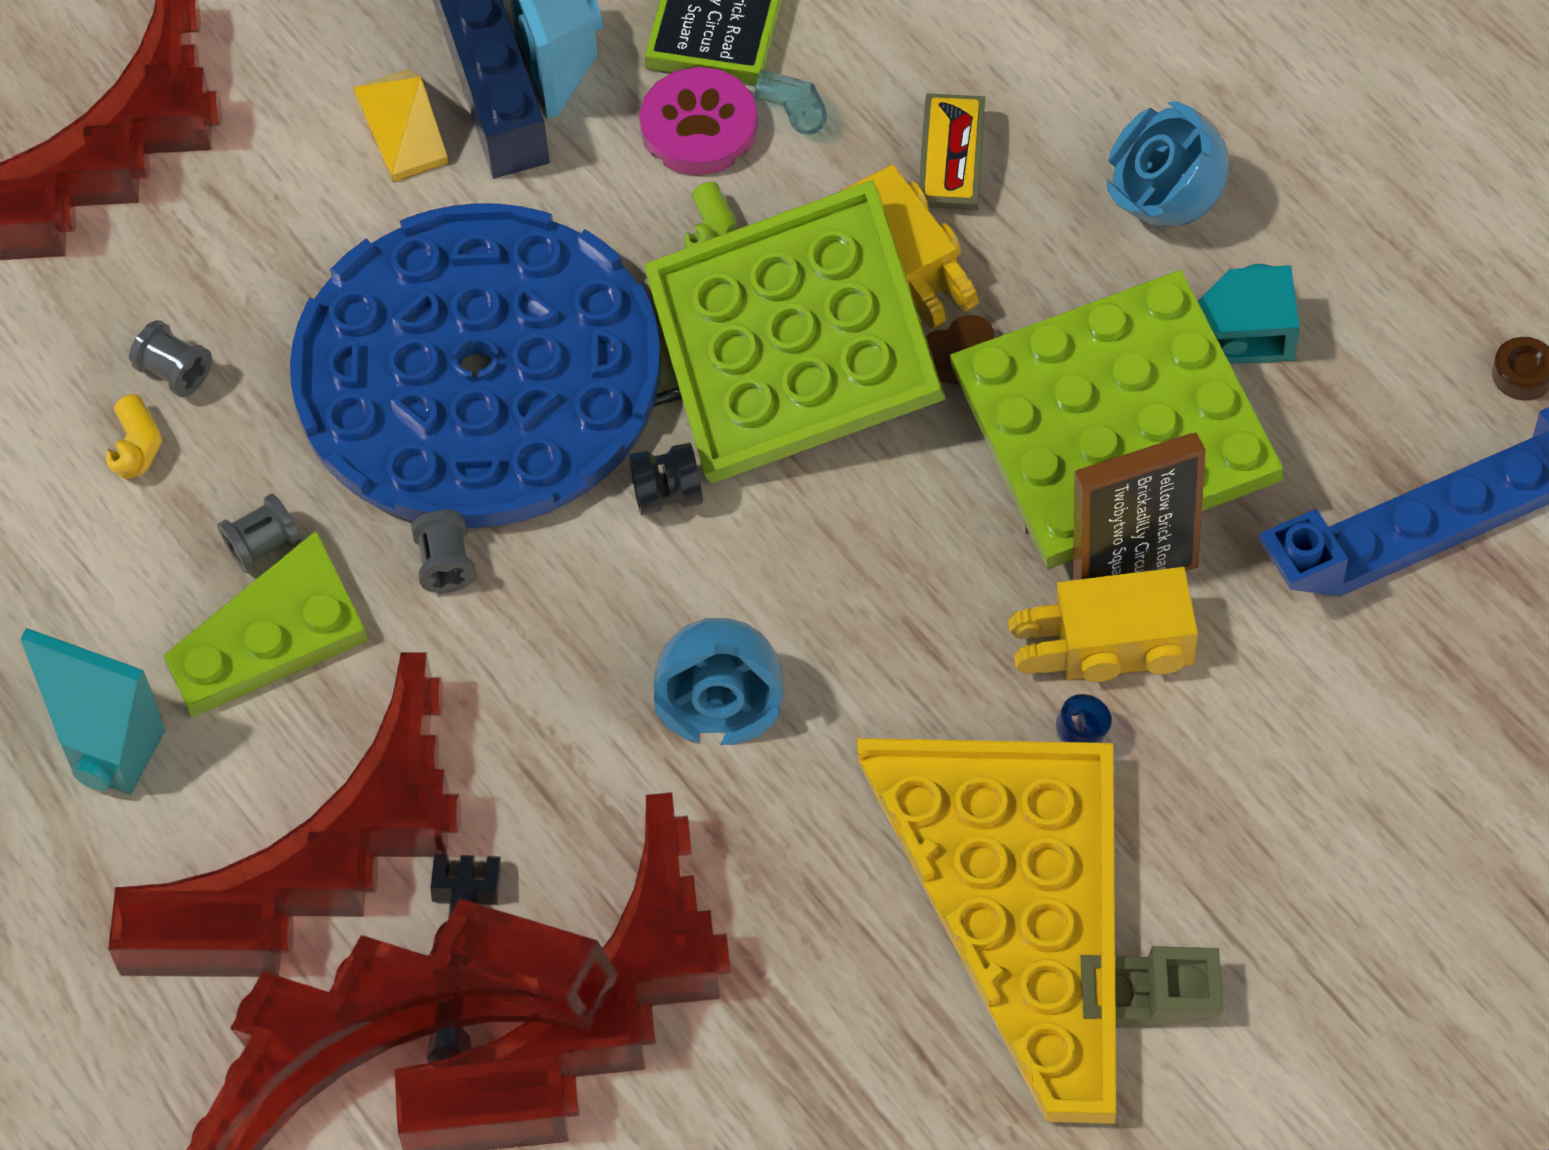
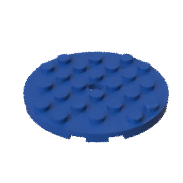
[290,203,661,528]

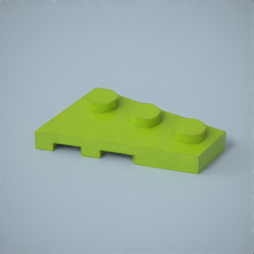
[163,531,368,718]

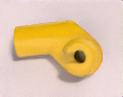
[106,394,162,479]

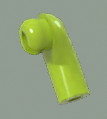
[684,181,738,248]

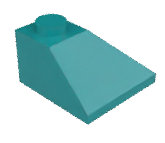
[20,628,166,795]

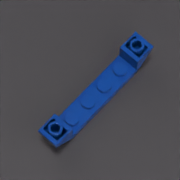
[1259,407,1549,596]

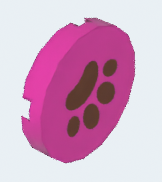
[639,67,758,175]

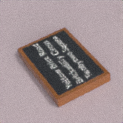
[1073,432,1206,580]

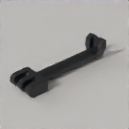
[427,853,501,1069]

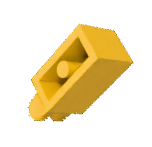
[838,164,980,329]
[1007,567,1198,682]

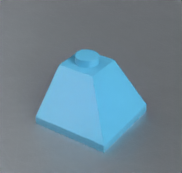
[510,0,603,119]

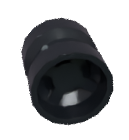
[629,442,703,516]

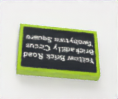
[645,0,782,86]

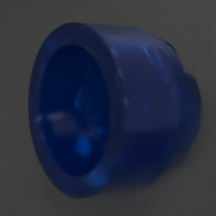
[1056,694,1112,743]

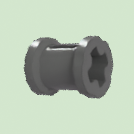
[129,320,212,397]
[217,493,301,573]
[411,509,476,593]

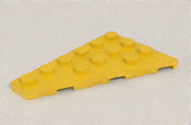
[857,738,1116,1124]

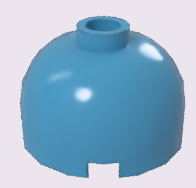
[1107,101,1230,227]
[653,618,783,745]

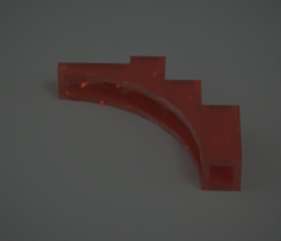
[0,0,222,260]
[108,652,461,977]
[394,792,731,1150]
[187,899,618,1150]

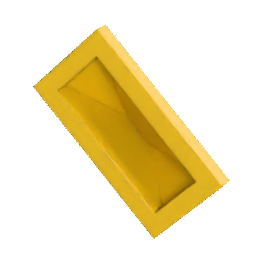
[353,69,448,182]

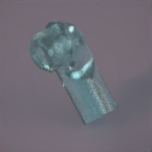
[755,70,827,135]

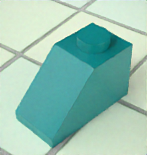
[1198,264,1300,364]

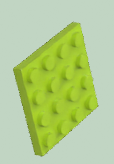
[644,179,946,484]
[950,269,1284,570]

